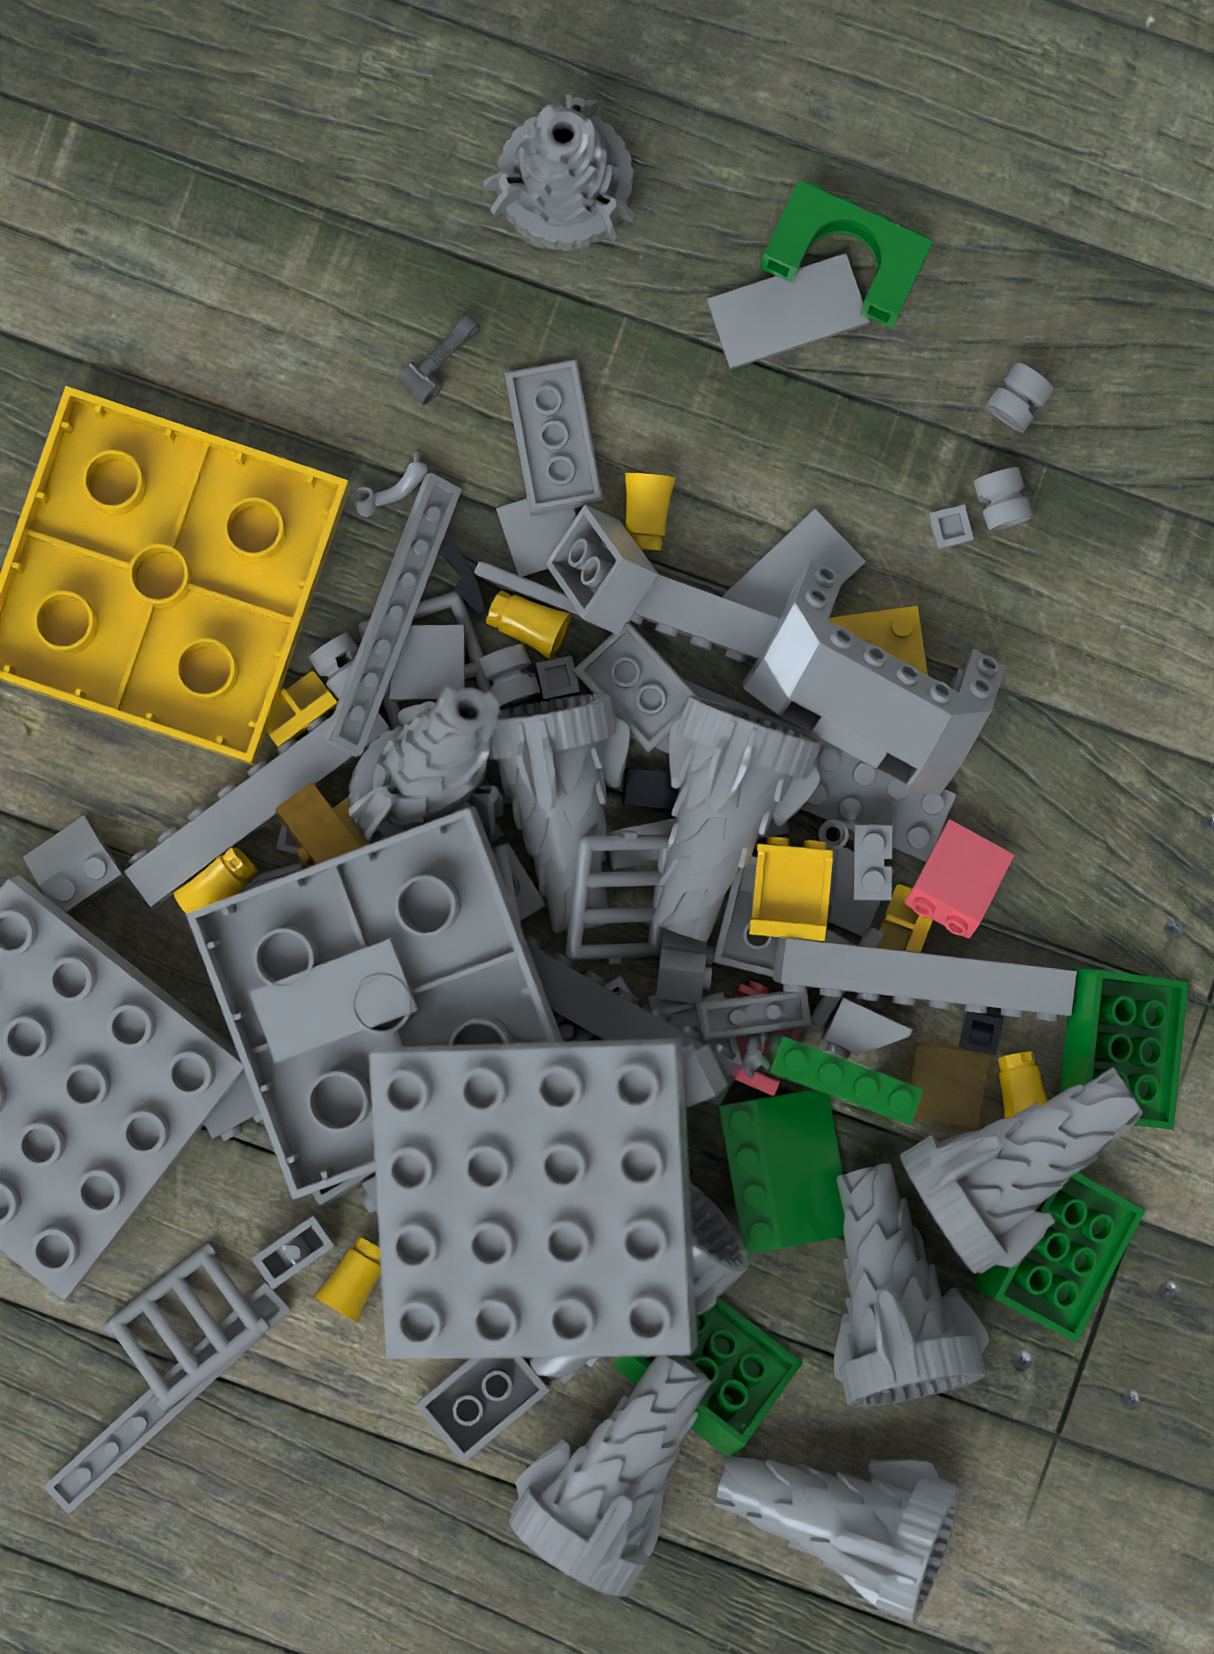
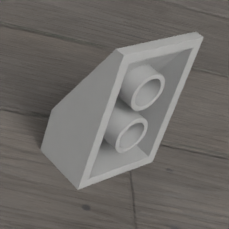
[713,854,778,977]

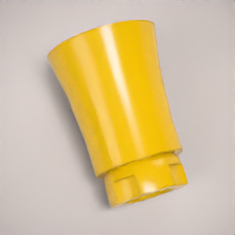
[625,473,676,551]
[486,591,572,660]
[173,847,258,914]
[998,1051,1048,1119]
[313,1236,381,1323]

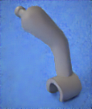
[355,451,428,517]

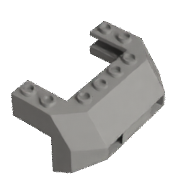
[743,559,1006,795]

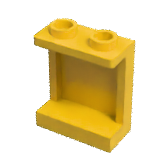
[749,836,834,941]

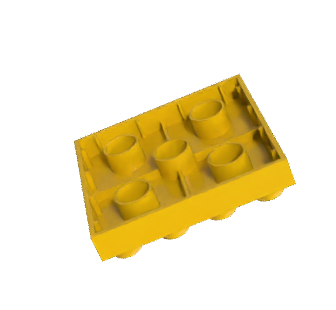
[0,386,351,766]

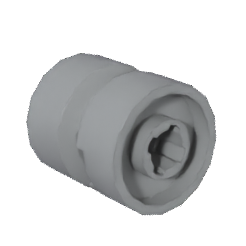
[985,362,1055,433]
[973,467,1034,531]
[309,632,359,702]
[479,644,542,709]

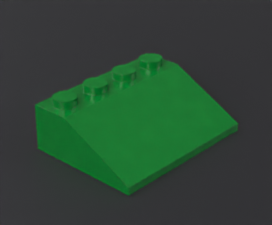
[1059,968,1189,1130]
[717,1089,845,1254]
[972,1173,1146,1343]
[612,1297,803,1458]

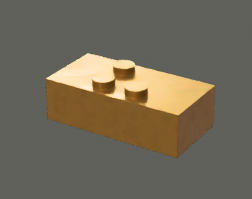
[275,782,361,869]

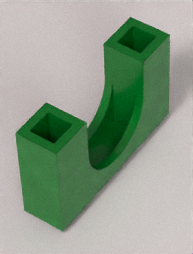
[759,180,933,329]
[757,1034,924,1125]

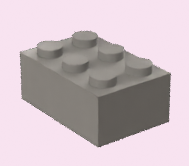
[545,505,658,635]
[415,1357,551,1464]

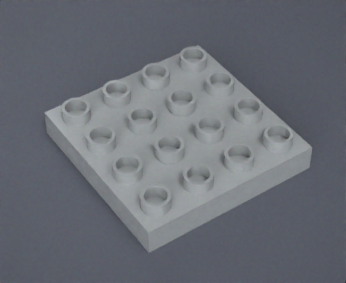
[186,806,563,1200]
[0,875,245,1301]
[369,1039,698,1359]

